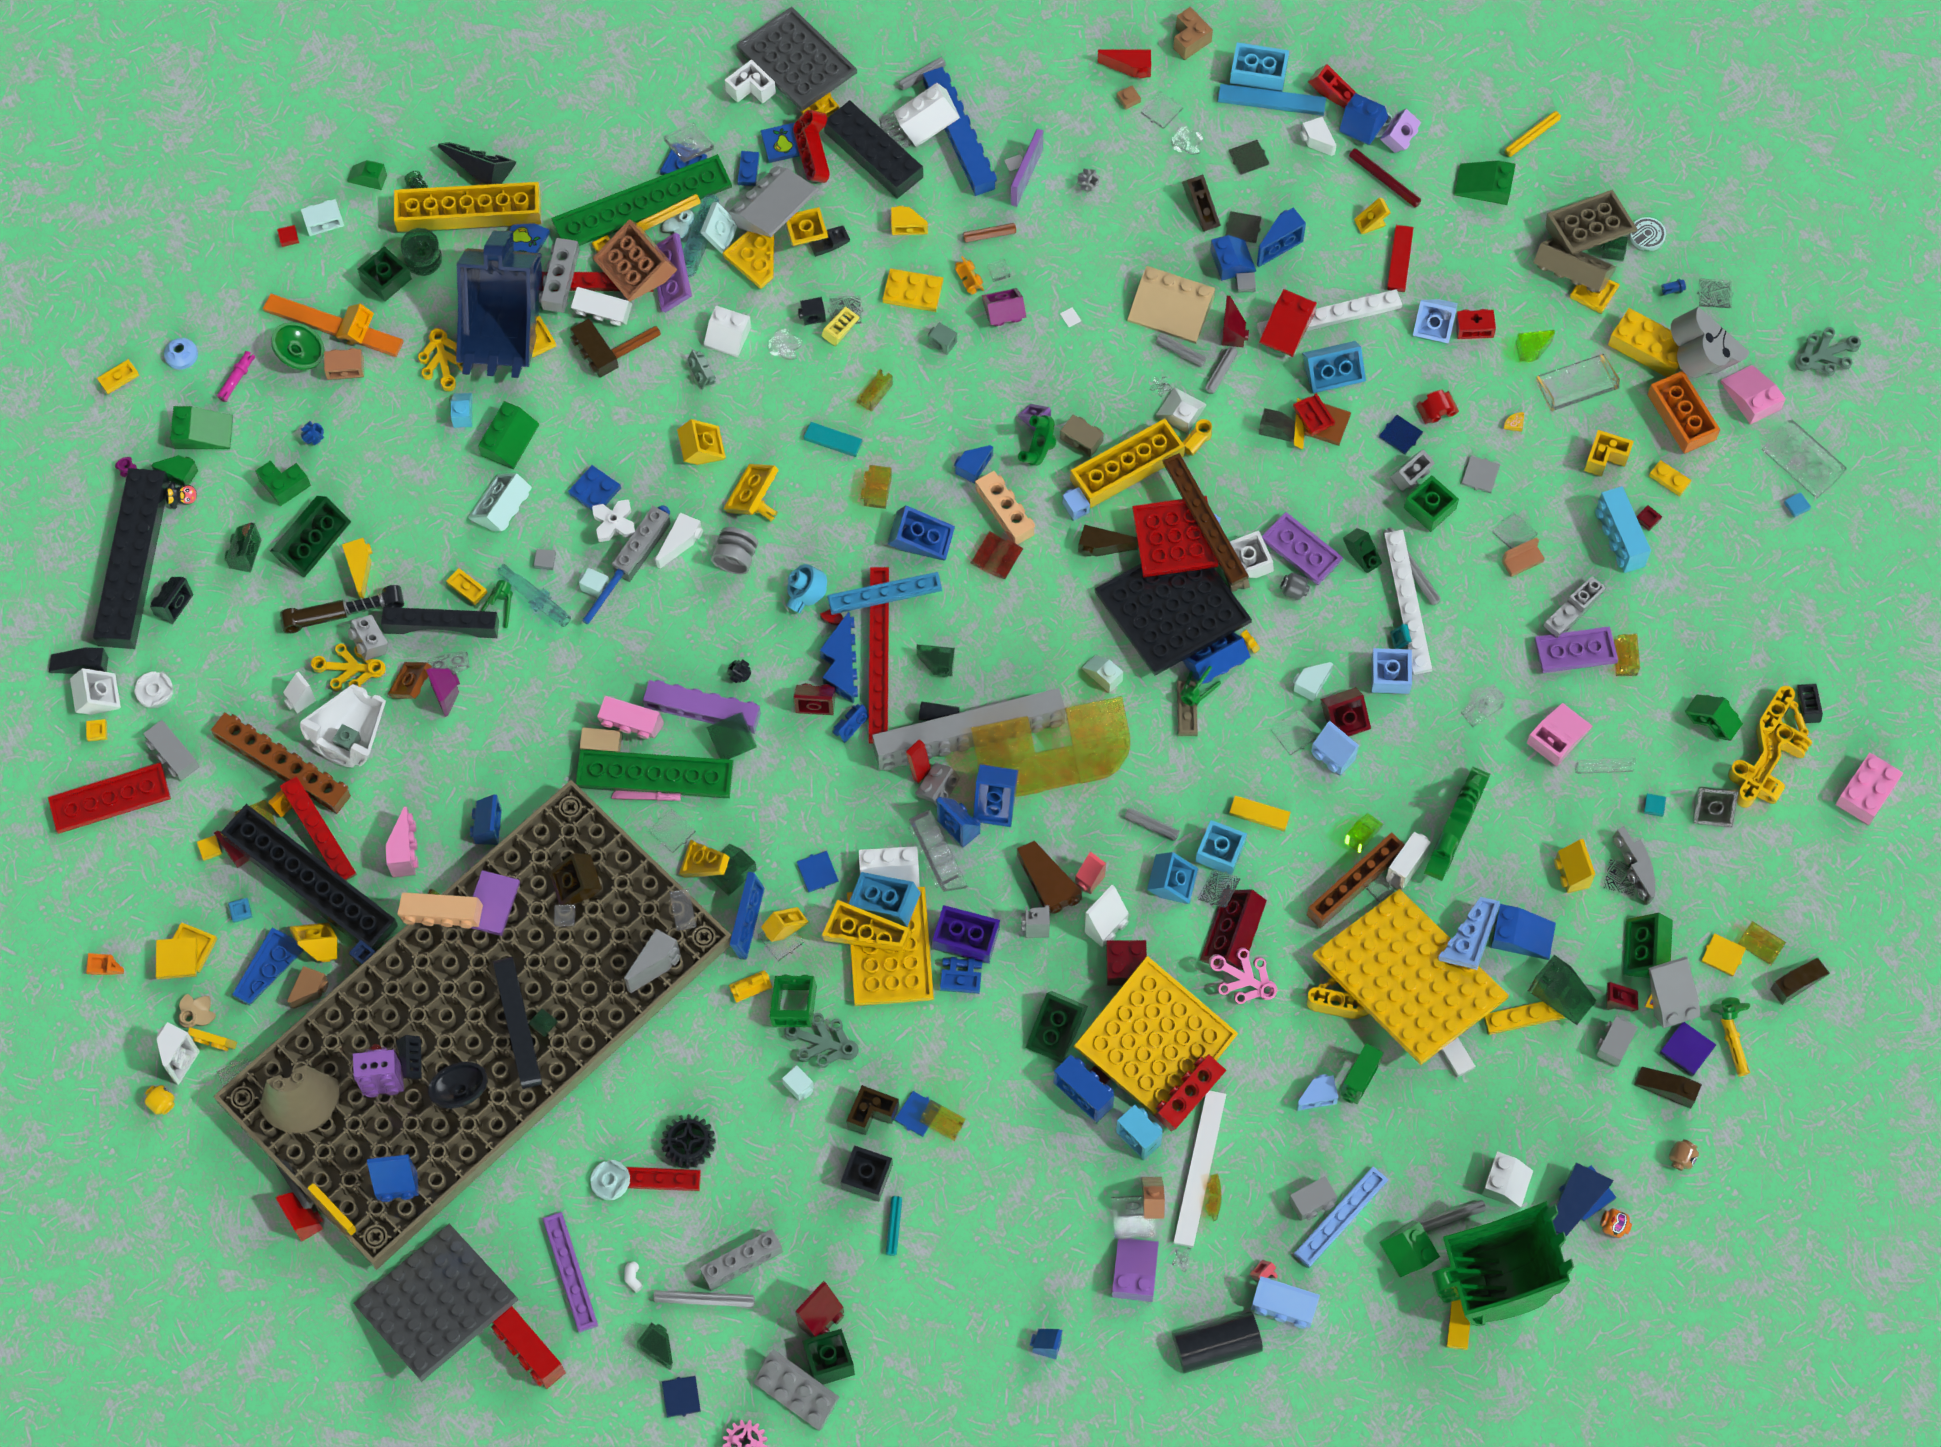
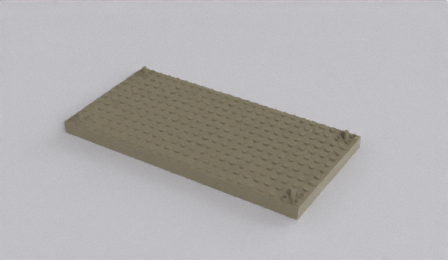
[213,780,732,1270]

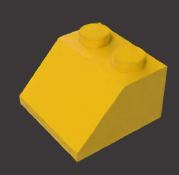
[786,207,828,246]
[677,419,726,465]
[1554,839,1595,893]

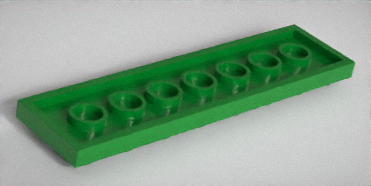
[576,749,734,798]

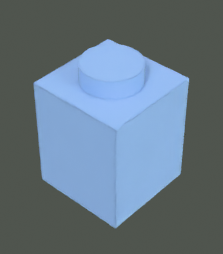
[1062,487,1090,521]

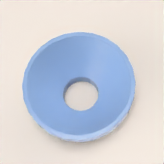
[164,338,198,370]

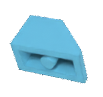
[451,393,472,428]

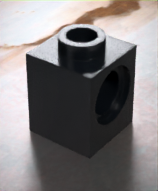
[798,297,826,325]

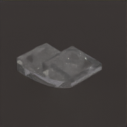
[427,651,470,675]

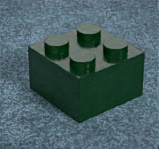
[357,246,412,302]

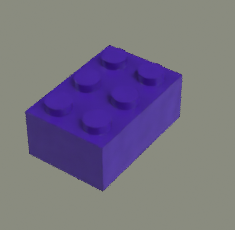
[932,905,1000,964]

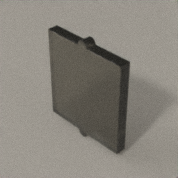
[1229,140,1269,175]
[1225,211,1261,243]

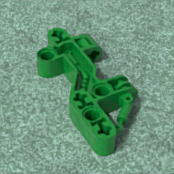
[1424,767,1490,881]

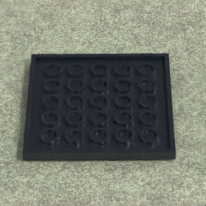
[1095,564,1252,676]

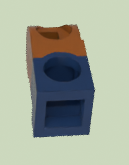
[349,940,376,967]

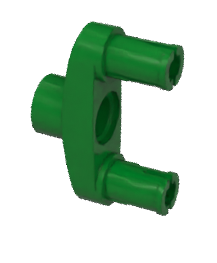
[1018,415,1056,466]

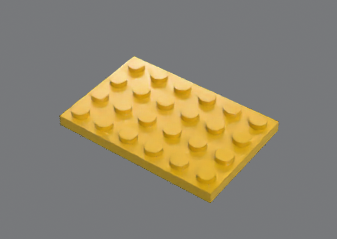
[847,887,934,1006]

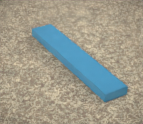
[1218,84,1326,116]
[827,572,942,615]

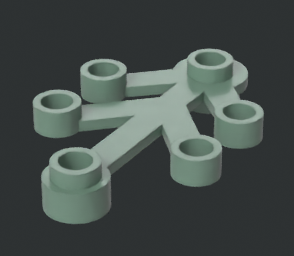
[1795,327,1861,376]
[784,1013,859,1068]

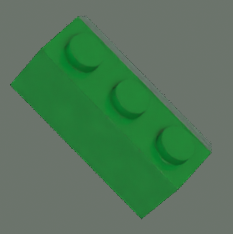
[478,401,539,470]
[1624,913,1673,978]

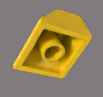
[290,923,337,962]

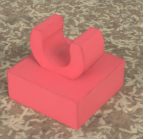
[1249,1260,1278,1281]

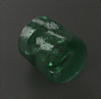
[404,171,428,189]

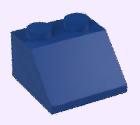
[1339,93,1389,145]
[1210,235,1256,281]
[470,794,502,845]

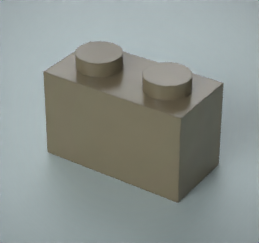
[1060,415,1104,458]

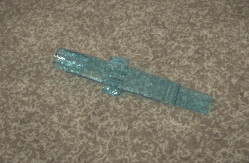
[497,564,571,627]

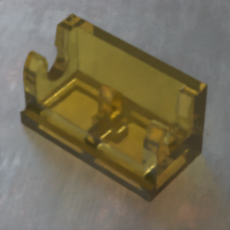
[857,369,893,412]
[1614,634,1640,676]
[1738,921,1786,966]
[920,1099,966,1141]

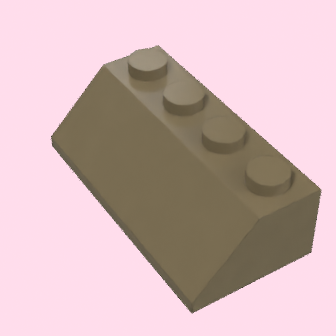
[1533,238,1617,292]

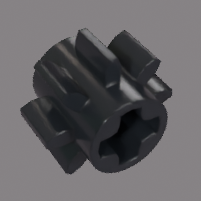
[727,659,751,683]

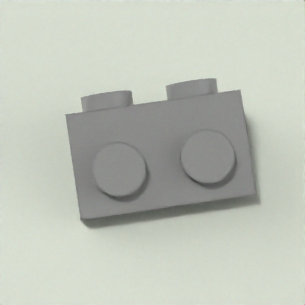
[915,763,960,807]

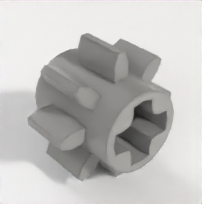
[1077,168,1100,191]

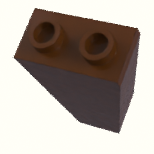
[1017,841,1082,914]

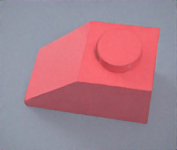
[1075,852,1106,894]

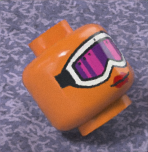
[1600,1208,1632,1238]

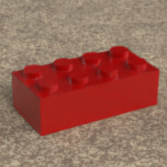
[491,1306,566,1389]

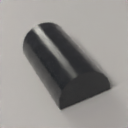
[1172,1311,1263,1374]

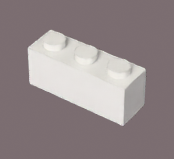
[571,287,632,326]

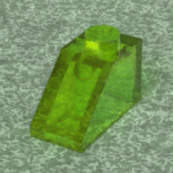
[1516,330,1555,362]
[1345,813,1383,853]

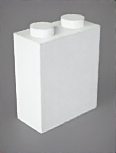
[1385,832,1431,891]

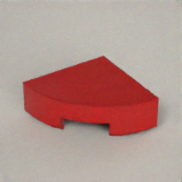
[820,609,843,626]

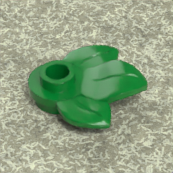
[1710,997,1750,1020]

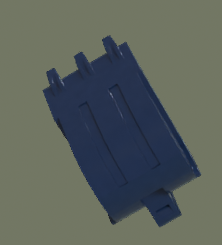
[456,230,542,378]

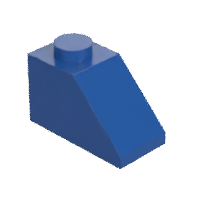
[954,445,993,484]
[1030,1329,1063,1359]

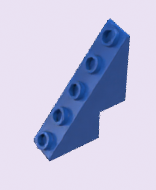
[820,612,858,703]

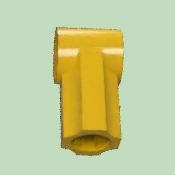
[1183,419,1212,456]

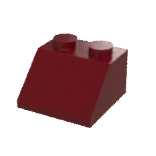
[794,683,836,715]
[1320,687,1371,737]

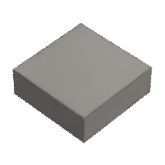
[1236,272,1256,292]
[534,549,556,570]

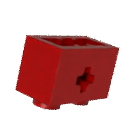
[1455,309,1496,339]

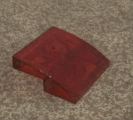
[970,531,1023,579]

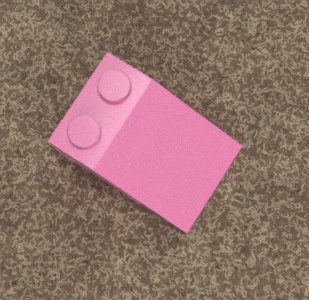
[1720,365,1786,425]

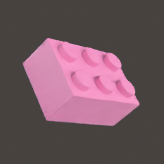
[1835,752,1903,825]

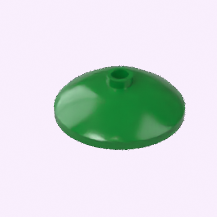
[271,322,325,370]

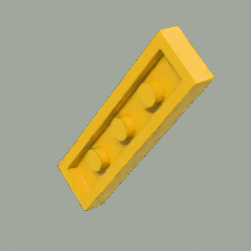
[1483,997,1566,1035]

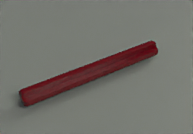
[1349,148,1421,208]

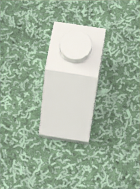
[1300,117,1336,156]
[283,672,316,714]

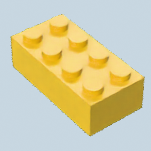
[1608,308,1681,377]

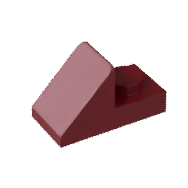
[1606,982,1638,1012]

